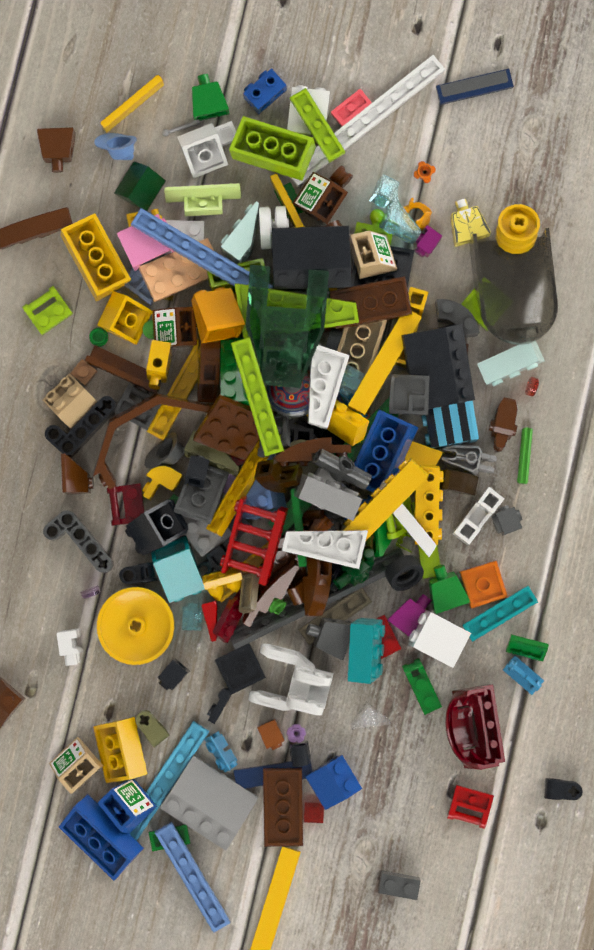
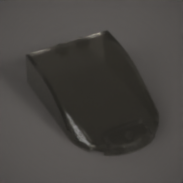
[469,228,558,345]

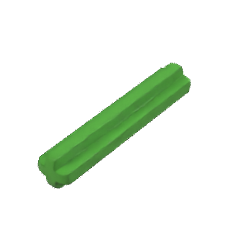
[517,427,533,484]

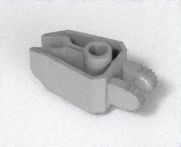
[441,445,497,476]

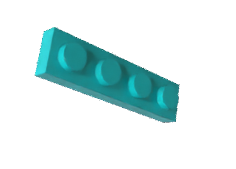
[462,586,538,642]

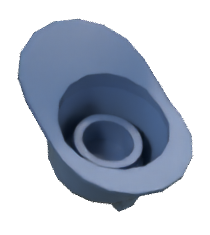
[94,133,137,160]

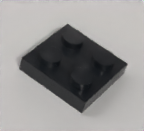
[215,643,266,695]

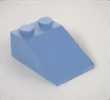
[242,454,287,520]

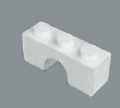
[452,487,505,545]

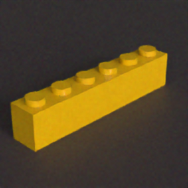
[336,458,428,540]

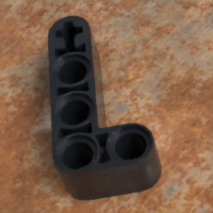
[45,396,117,457]

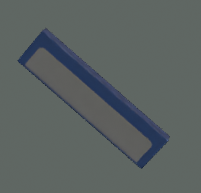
[436,68,514,105]

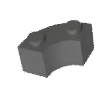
[435,299,480,338]

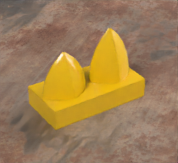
[202,568,243,601]

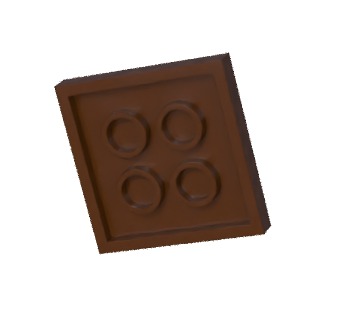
[193,395,260,461]

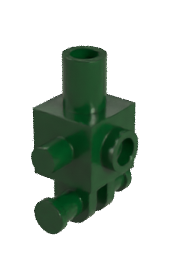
[333,549,375,589]

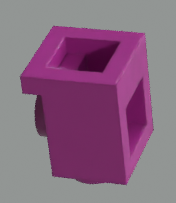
[414,225,442,258]

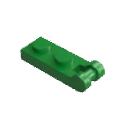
[402,658,442,715]

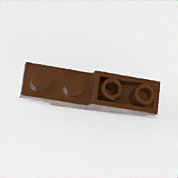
[197,335,220,403]
[273,437,351,467]
[303,557,332,616]

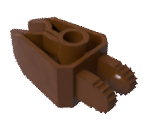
[489,397,518,452]

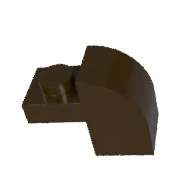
[254,459,303,493]
[439,470,479,496]

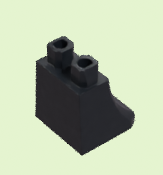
[125,499,188,556]

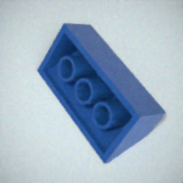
[354,410,419,492]
[59,794,144,881]

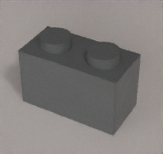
[378,870,421,900]

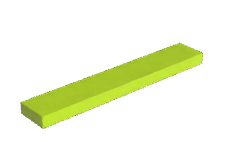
[231,337,284,456]

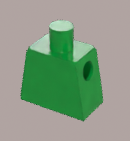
[192,74,230,121]
[428,565,470,614]

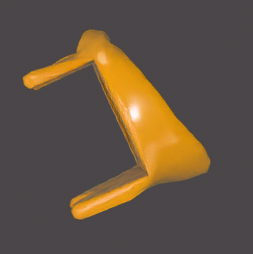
[400,198,432,232]

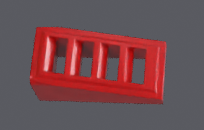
[201,601,217,642]

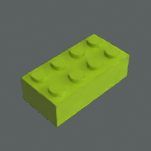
[229,116,316,181]

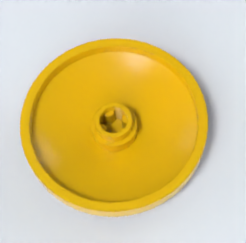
[97,587,175,665]

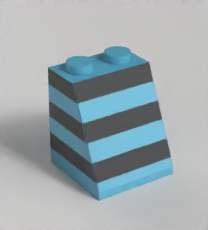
[421,401,479,449]

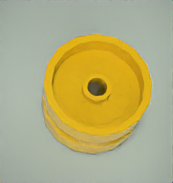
[495,204,540,254]

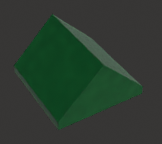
[114,161,166,211]

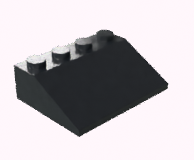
[272,226,351,289]
[401,324,475,409]

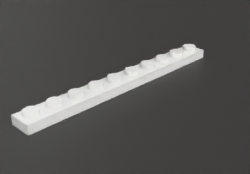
[290,55,445,187]

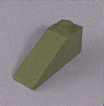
[184,430,239,476]

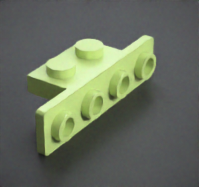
[164,183,241,216]

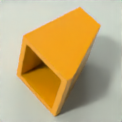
[191,287,245,343]

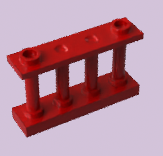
[220,496,288,586]

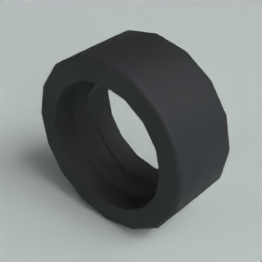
[385,555,424,591]

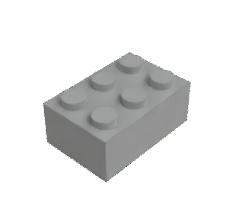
[293,472,362,521]

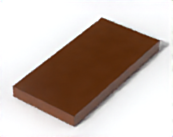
[329,276,412,330]
[263,767,303,847]

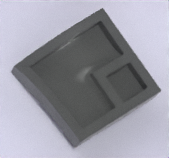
[389,374,430,415]

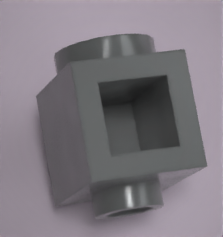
[492,505,522,536]

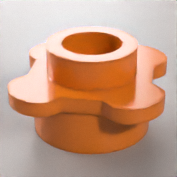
[414,161,436,183]

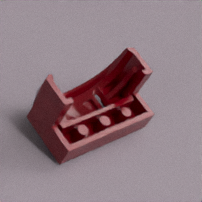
[445,684,505,770]

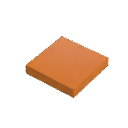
[459,561,508,609]

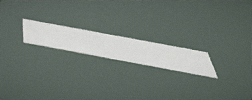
[379,480,437,557]

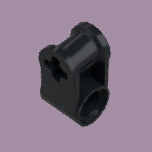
[119,562,157,584]
[289,741,311,767]
[544,778,583,800]

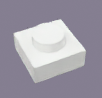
[215,121,236,147]

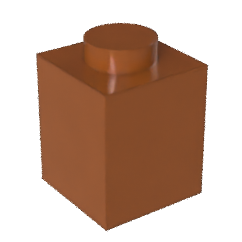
[257,719,285,750]

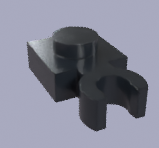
[198,544,233,575]

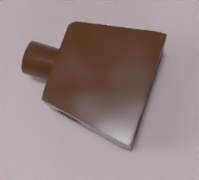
[37,127,76,173]

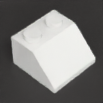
[177,123,228,179]

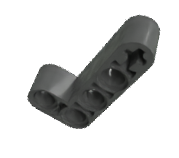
[43,510,114,573]

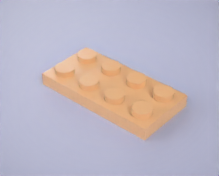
[138,238,214,303]

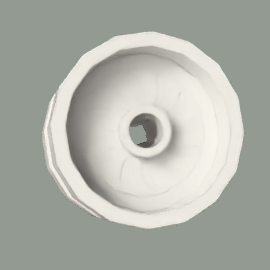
[259,206,289,250]

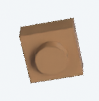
[70,359,98,386]

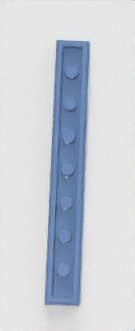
[131,208,273,289]

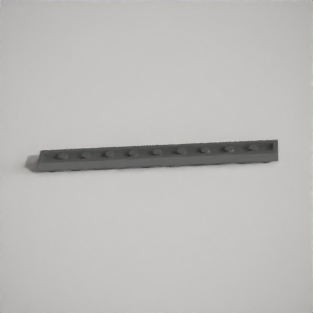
[230,548,404,649]

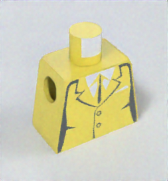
[450,199,491,247]

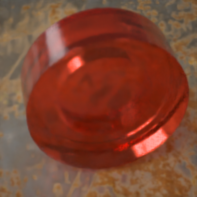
[525,377,539,397]

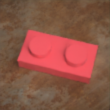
[331,89,372,127]

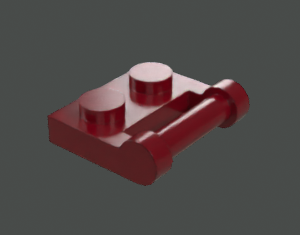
[107,483,145,526]

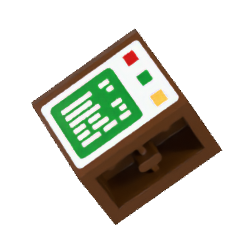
[293,172,348,225]
[152,307,197,348]

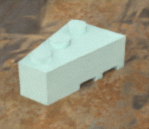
[477,340,545,387]

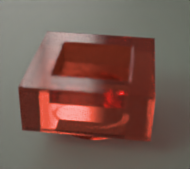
[304,802,324,823]

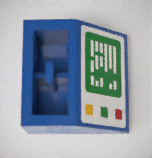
[98,779,157,833]

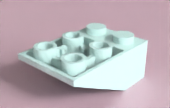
[221,201,259,264]

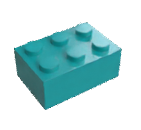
[348,618,385,684]

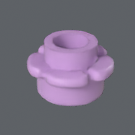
[287,724,306,743]

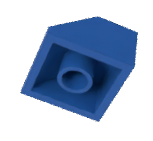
[305,755,362,810]

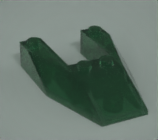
[246,265,329,388]

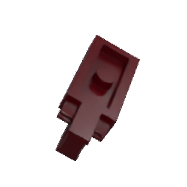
[213,590,243,643]

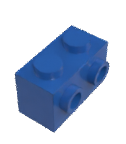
[243,68,287,115]

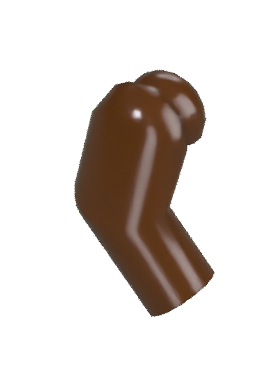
[302,509,324,530]

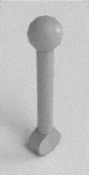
[162,120,200,137]

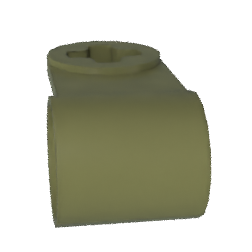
[136,710,170,748]

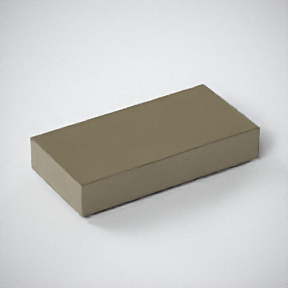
[239,573,259,614]

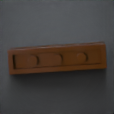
[85,346,162,394]

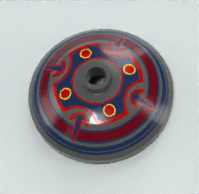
[266,363,310,418]

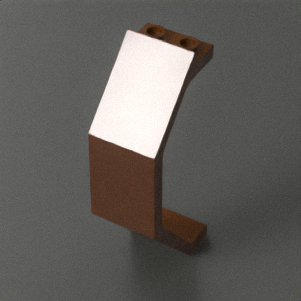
[93,393,213,490]

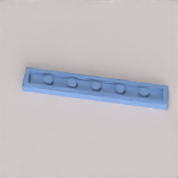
[155,822,230,933]

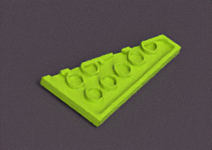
[234,283,359,340]

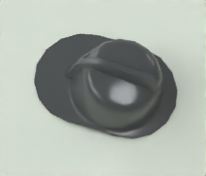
[144,433,185,469]

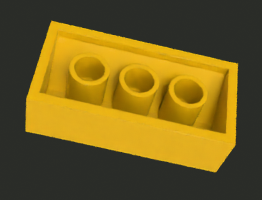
[61,213,131,302]

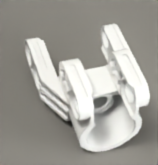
[248,643,334,715]

